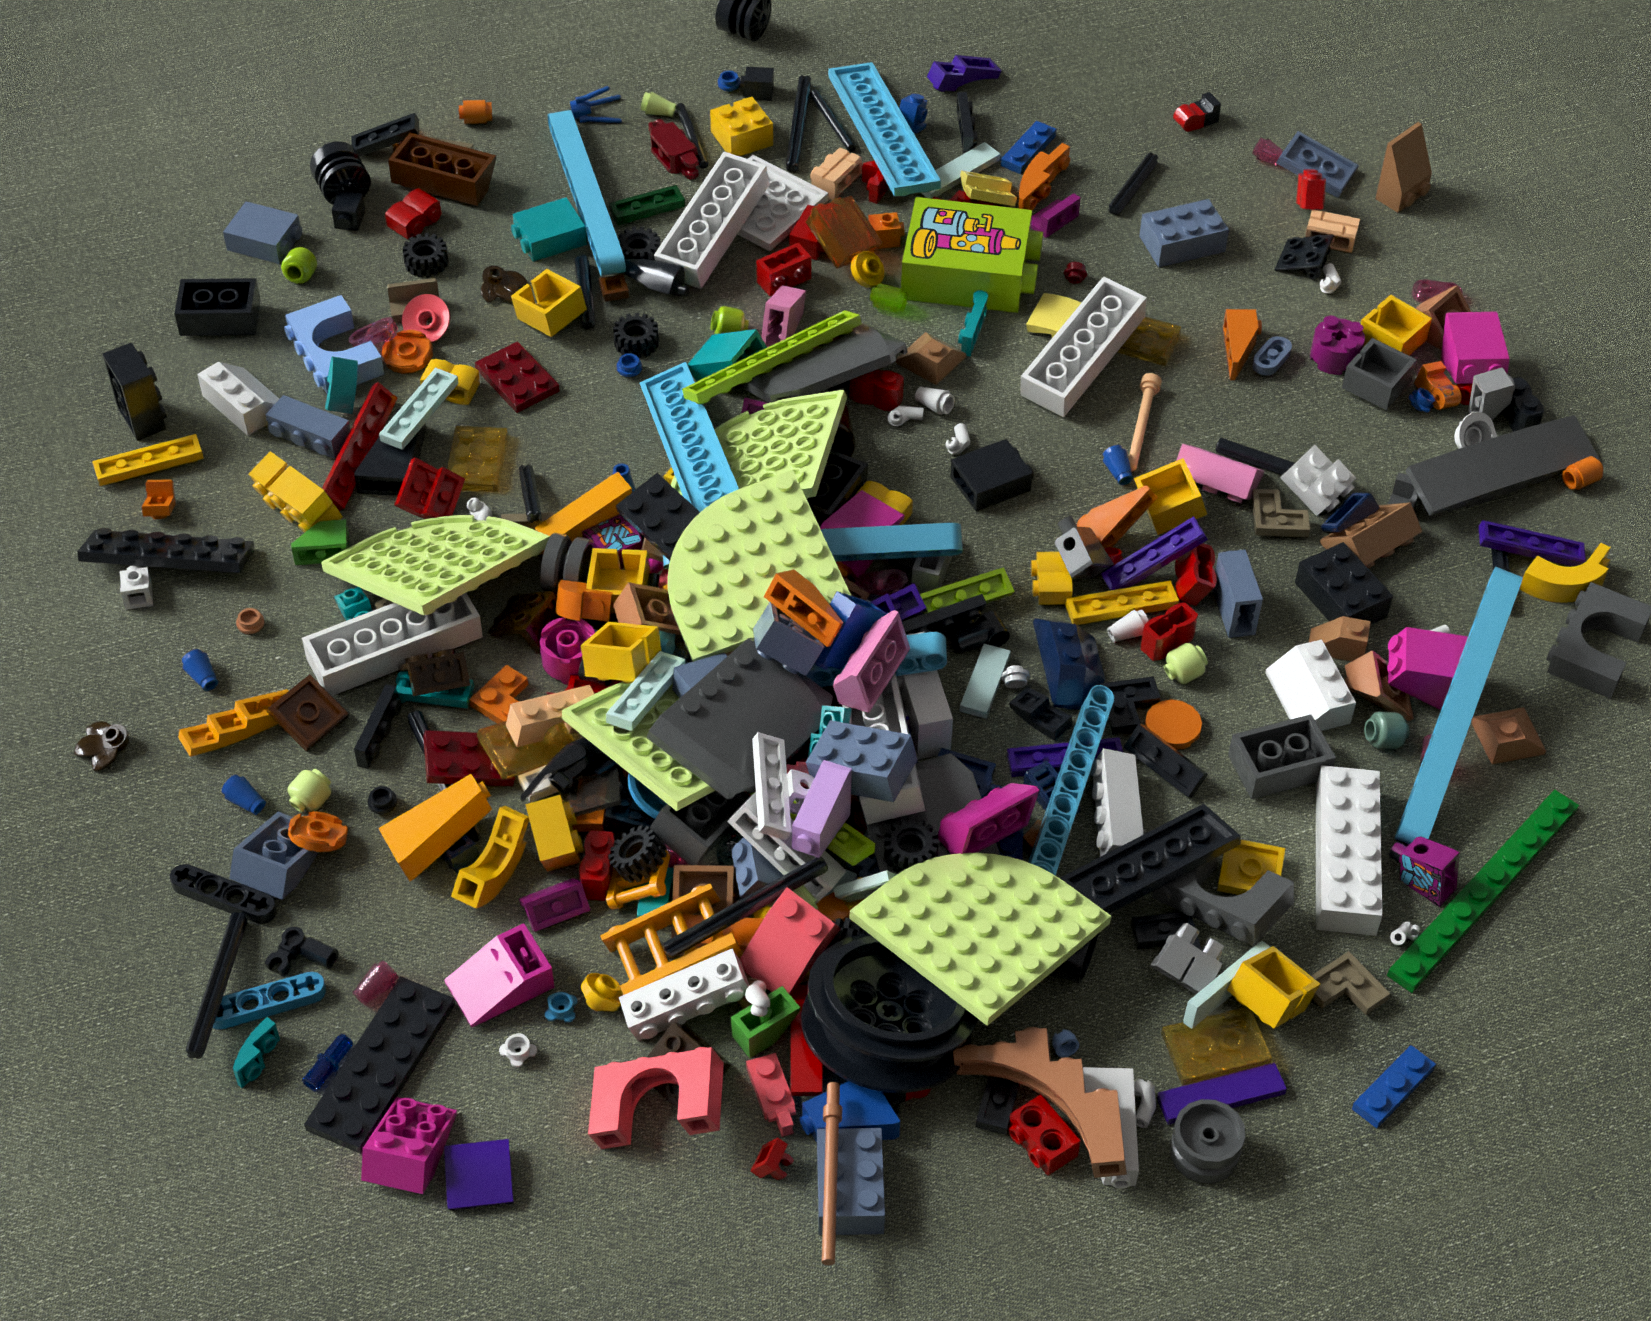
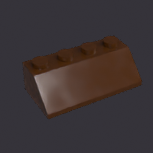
[388,133,496,206]

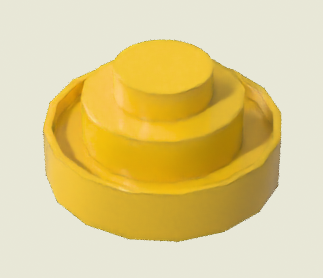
[851,251,884,288]
[581,973,623,1012]

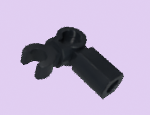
[265,926,339,977]

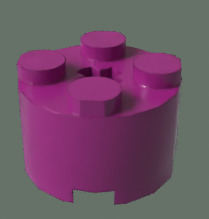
[1310,315,1365,375]

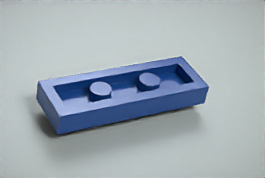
[1001,121,1057,174]
[1352,1045,1436,1129]

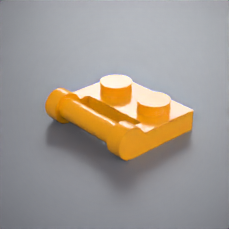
[606,850,670,910]

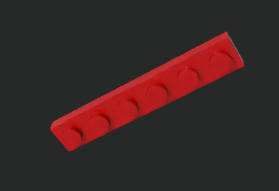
[322,382,398,511]

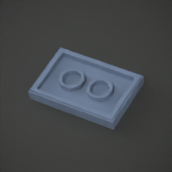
[1277,131,1359,198]

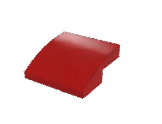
[394,457,465,519]

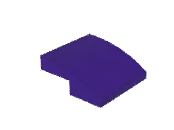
[444,1139,514,1210]

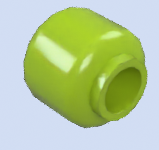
[281,247,317,284]
[710,306,749,334]

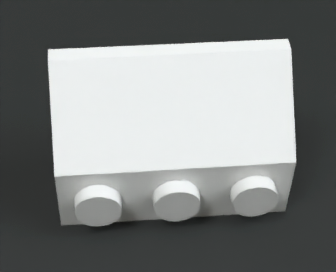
[197,362,279,436]
[1266,640,1356,731]

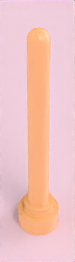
[1129,373,1162,472]

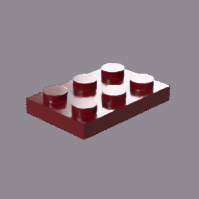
[475,341,560,413]
[423,730,515,787]

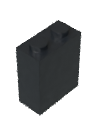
[950,439,1034,512]

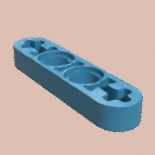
[213,972,326,1030]

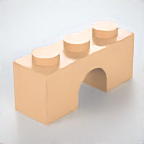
[506,685,594,747]

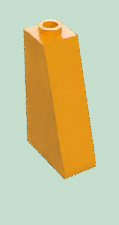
[535,472,632,555]
[379,774,492,882]

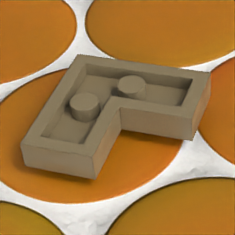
[1252,489,1310,537]
[1311,951,1390,1015]

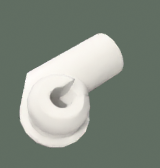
[888,406,924,426]
[467,497,492,521]
[1390,922,1420,946]

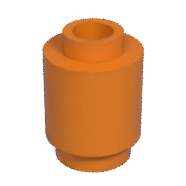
[459,100,492,124]
[1562,456,1603,490]

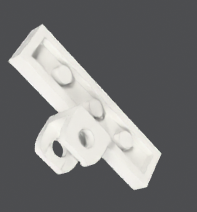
[752,732,814,840]

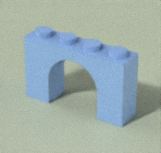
[284,295,384,394]

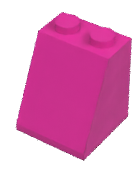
[1441,312,1509,384]
[1387,627,1468,710]

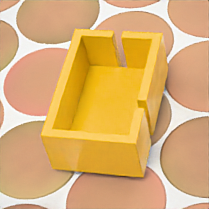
[248,451,343,533]

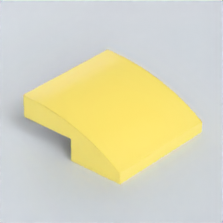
[960,170,1017,206]
[1026,293,1081,338]

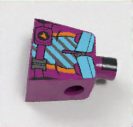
[582,514,643,569]
[1389,836,1459,907]

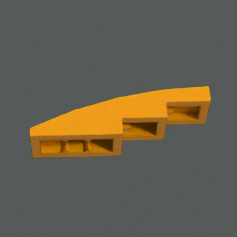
[178,689,289,757]

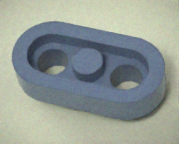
[1252,336,1292,375]

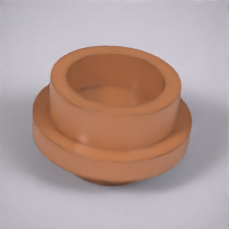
[236,608,265,634]

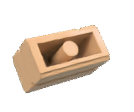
[810,147,862,200]
[1305,209,1360,253]

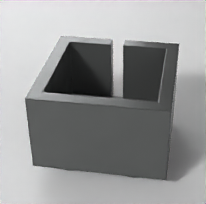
[1342,338,1417,410]

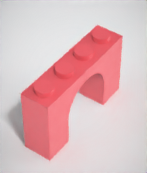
[588,1047,724,1149]

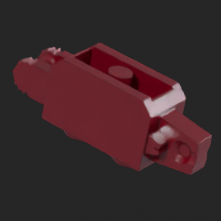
[648,119,699,180]

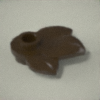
[480,266,528,303]
[74,721,129,772]

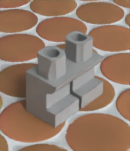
[1150,923,1225,994]

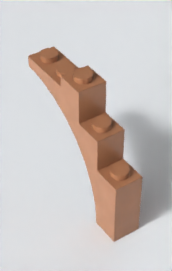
[953,1027,1127,1178]

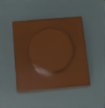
[599,274,629,302]

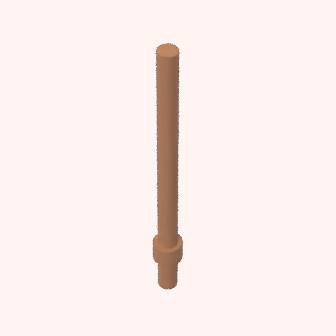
[822,1082,843,1265]

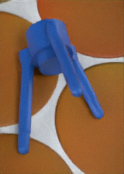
[570,86,622,123]

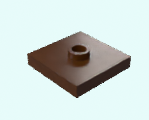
[267,674,349,752]

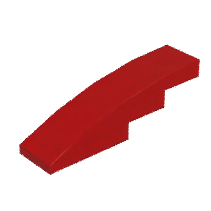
[791,985,822,1096]

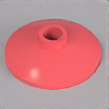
[402,294,450,343]

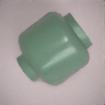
[1364,712,1410,749]

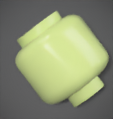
[1164,643,1208,684]
[287,769,331,813]

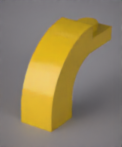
[1519,543,1611,603]
[451,806,529,909]

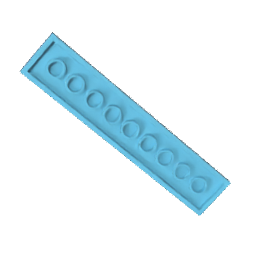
[828,62,941,196]
[640,362,739,512]

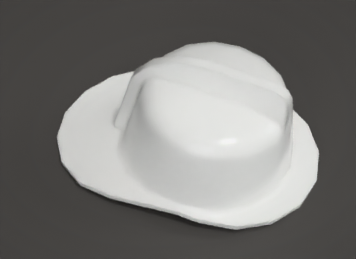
[1454,412,1497,449]

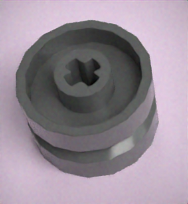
[540,533,595,594]
[1170,1099,1245,1184]

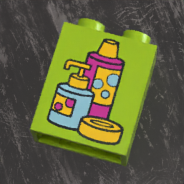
[901,197,1043,313]

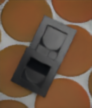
[1009,687,1073,740]

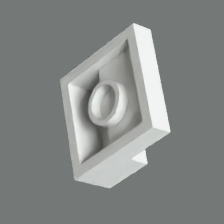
[1280,445,1356,516]

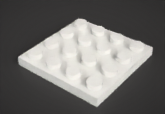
[737,155,828,251]

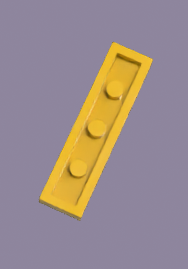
[92,434,204,486]
[1065,580,1179,625]

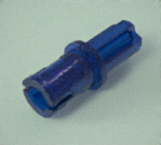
[302,1034,353,1092]

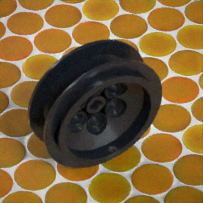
[801,933,978,1093]

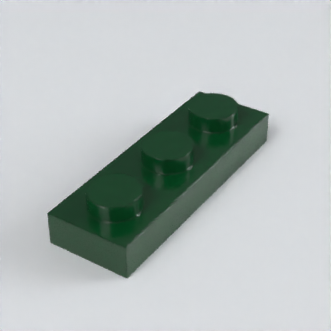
[609,185,685,225]

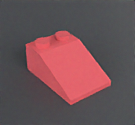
[740,887,841,996]

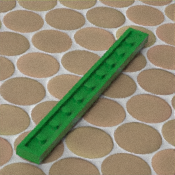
[1387,789,1579,993]

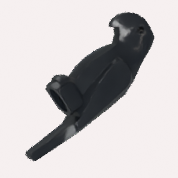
[520,737,610,802]

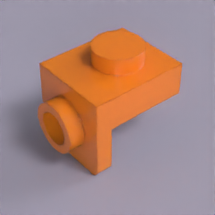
[142,480,176,519]

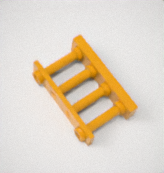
[600,883,743,995]

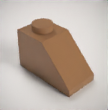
[1308,616,1371,661]

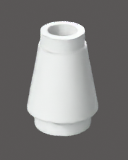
[915,387,955,415]
[1107,610,1149,642]

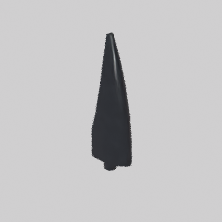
[621,258,690,296]

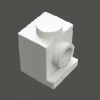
[120,565,153,610]

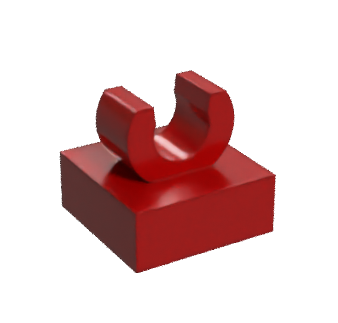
[750,1137,794,1180]

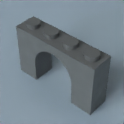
[1546,582,1651,699]
[1152,857,1294,946]

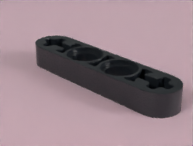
[170,864,277,924]

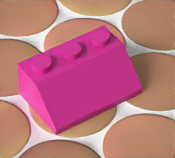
[938,783,1040,854]

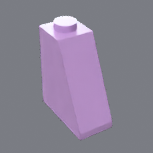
[792,760,852,858]

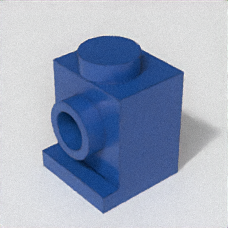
[899,94,928,133]

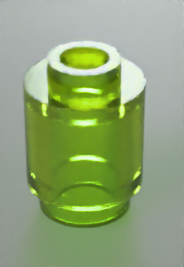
[870,283,908,313]

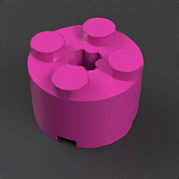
[540,617,595,685]

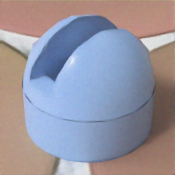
[1052,1029,1079,1057]

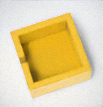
[710,97,773,156]
[511,269,587,337]
[1361,295,1432,355]
[1134,458,1207,535]
[586,548,650,613]
[581,622,662,683]
[525,795,585,872]
[1227,946,1320,1029]

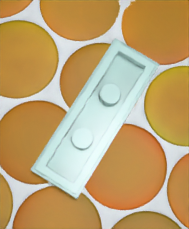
[960,644,1011,719]

